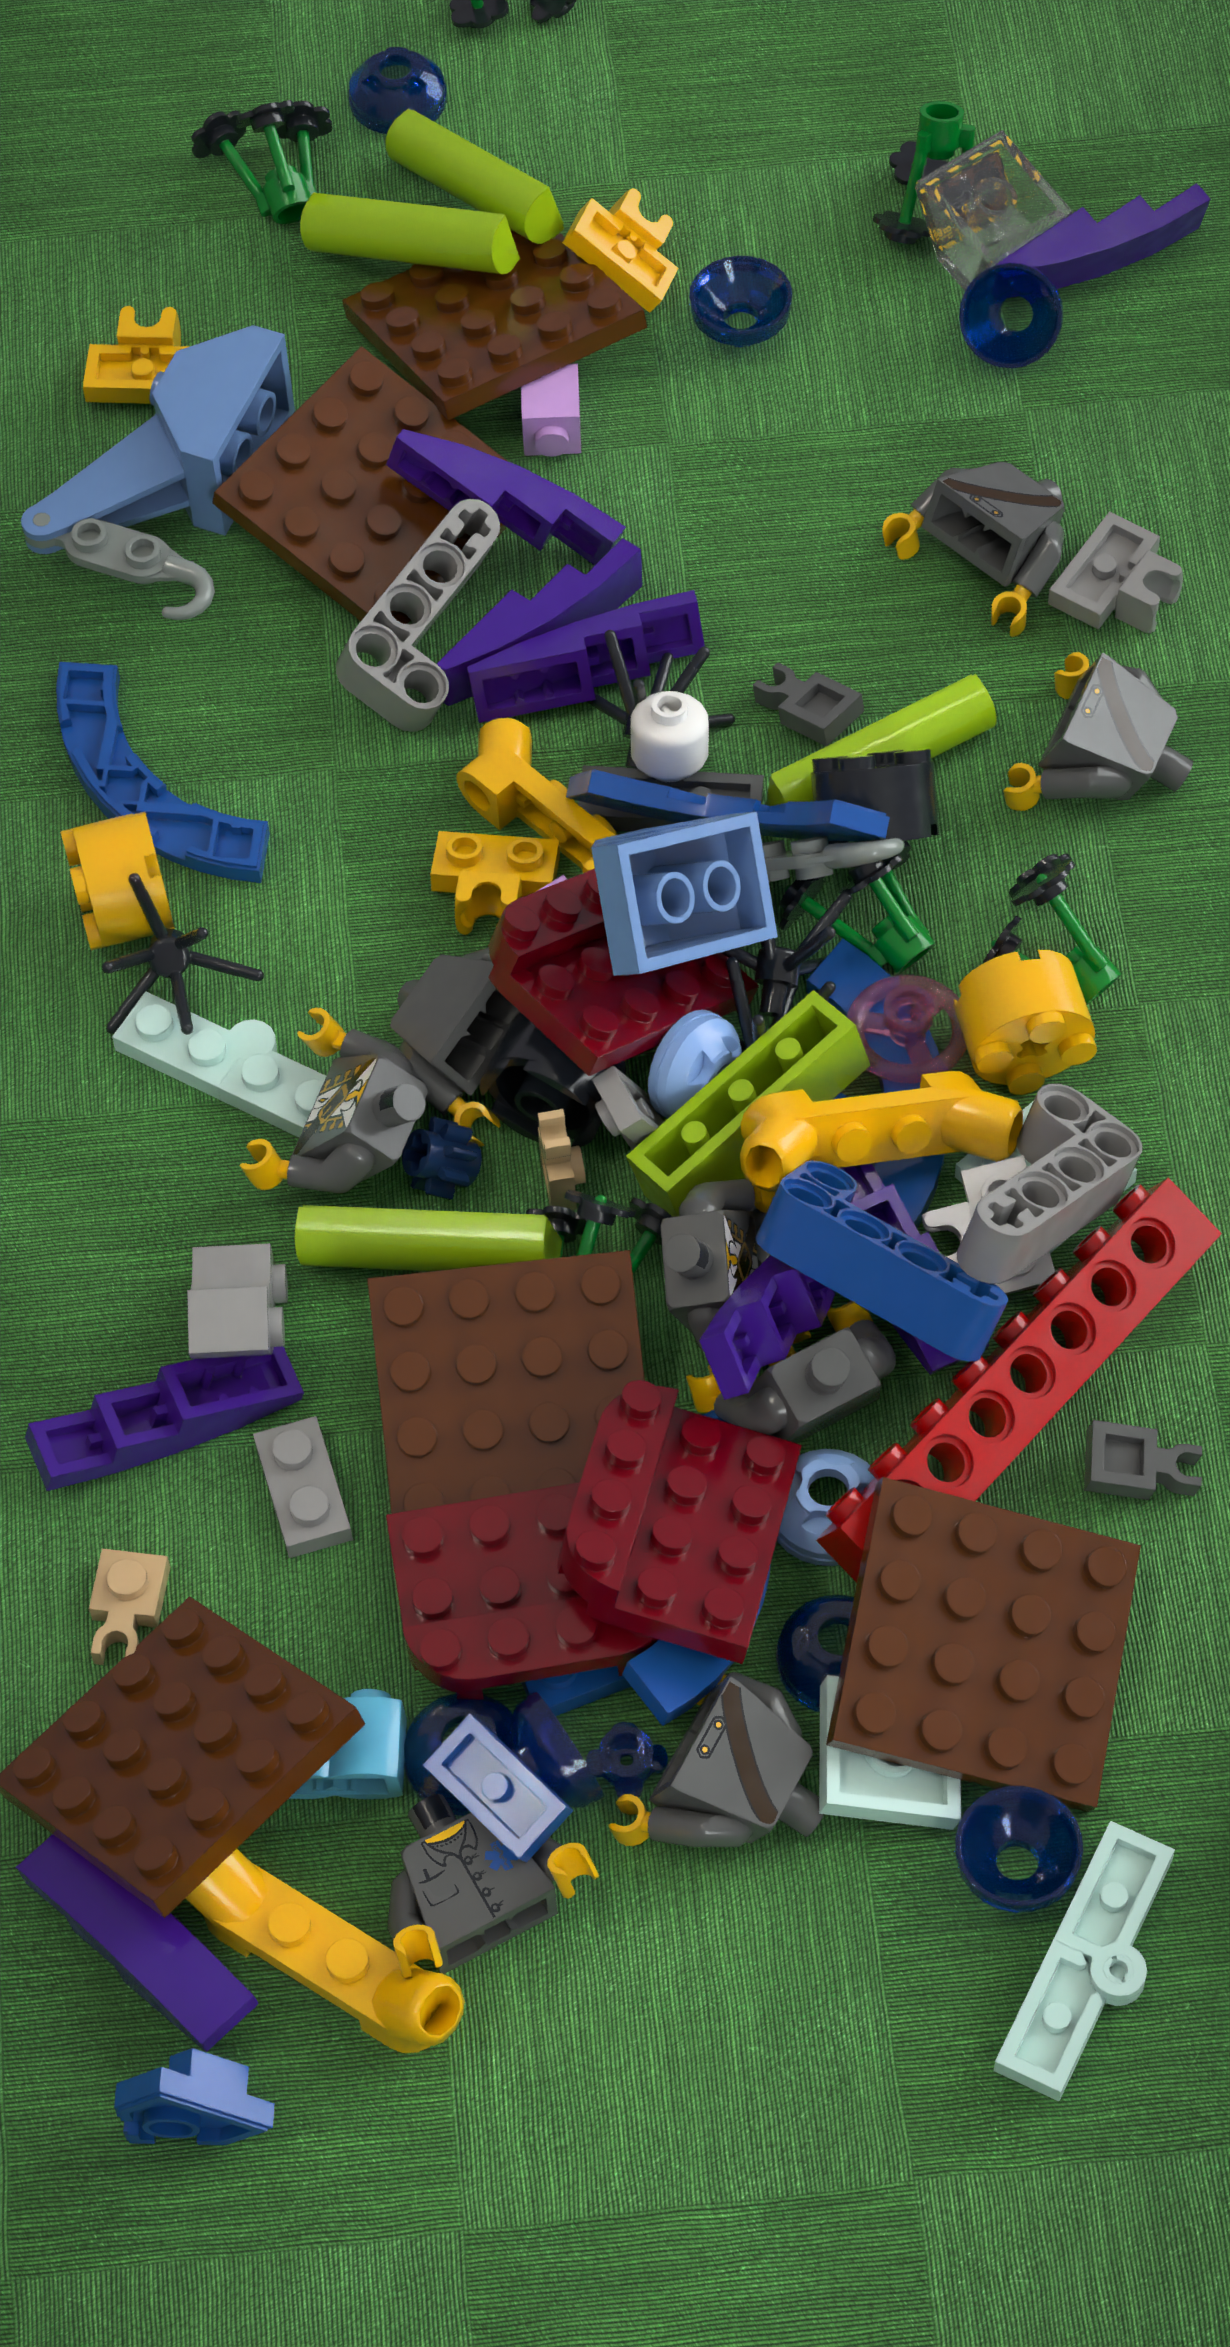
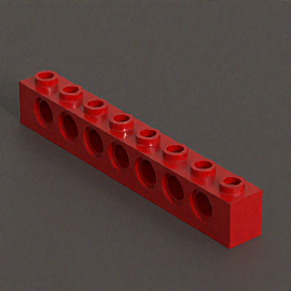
[816,1177,1222,1583]

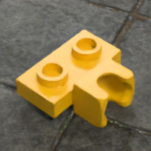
[562,188,679,313]
[83,306,190,404]
[430,831,560,935]

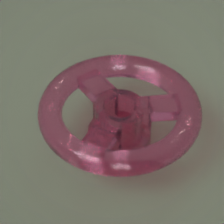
[847,975,967,1083]

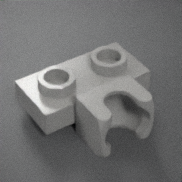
[1048,511,1183,633]

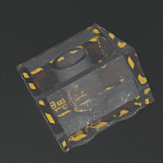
[915,130,1073,300]

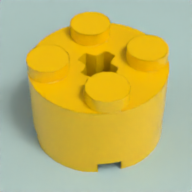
[61,811,175,950]
[953,950,1097,1095]

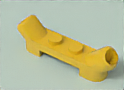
[456,718,617,873]
[740,1071,1023,1192]
[185,1849,465,2053]

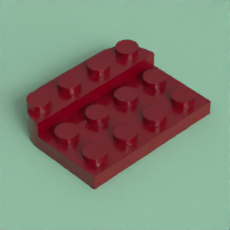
[488,868,759,1076]
[557,1380,802,1664]
[386,1482,659,1700]

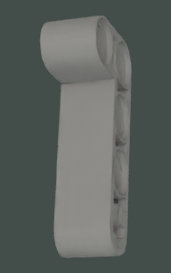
[336,499,500,732]
[957,1084,1142,1284]

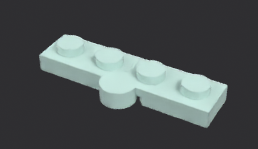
[112,991,326,1137]
[994,1821,1175,2101]

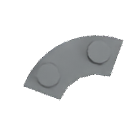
[187,1243,288,1359]

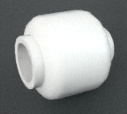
[631,691,709,782]

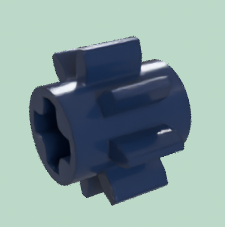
[402,1117,482,1200]

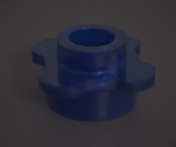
[586,1722,668,1798]

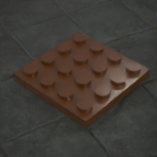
[342,229,647,421]
[212,346,507,625]
[367,1250,645,1514]
[826,1477,1141,1812]
[0,1596,365,1918]

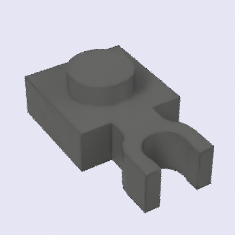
[753,662,864,746]
[1084,1420,1202,1500]

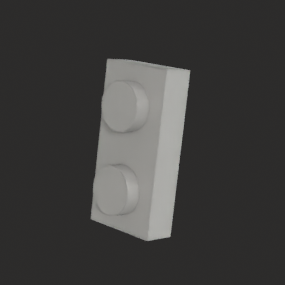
[592,1066,666,1150]
[253,1416,353,1558]

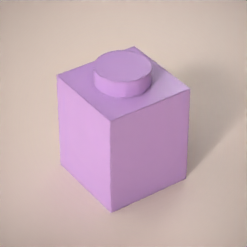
[521,363,581,457]

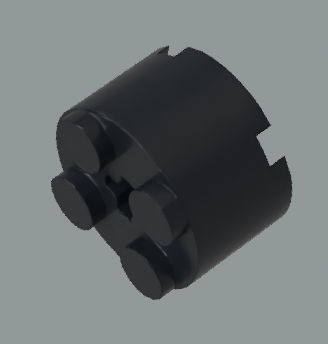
[811,749,940,844]
[480,1012,626,1147]

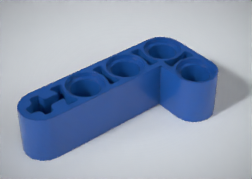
[755,1160,1008,1361]

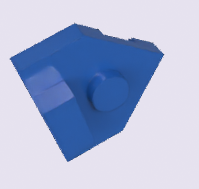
[114,2048,275,2145]

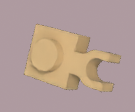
[538,1109,586,1210]
[89,1549,170,1665]

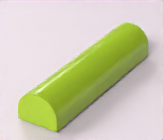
[385,108,564,244]
[300,192,520,274]
[766,674,997,806]
[295,1205,562,1271]

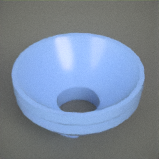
[648,1009,742,1119]
[777,1449,875,1566]

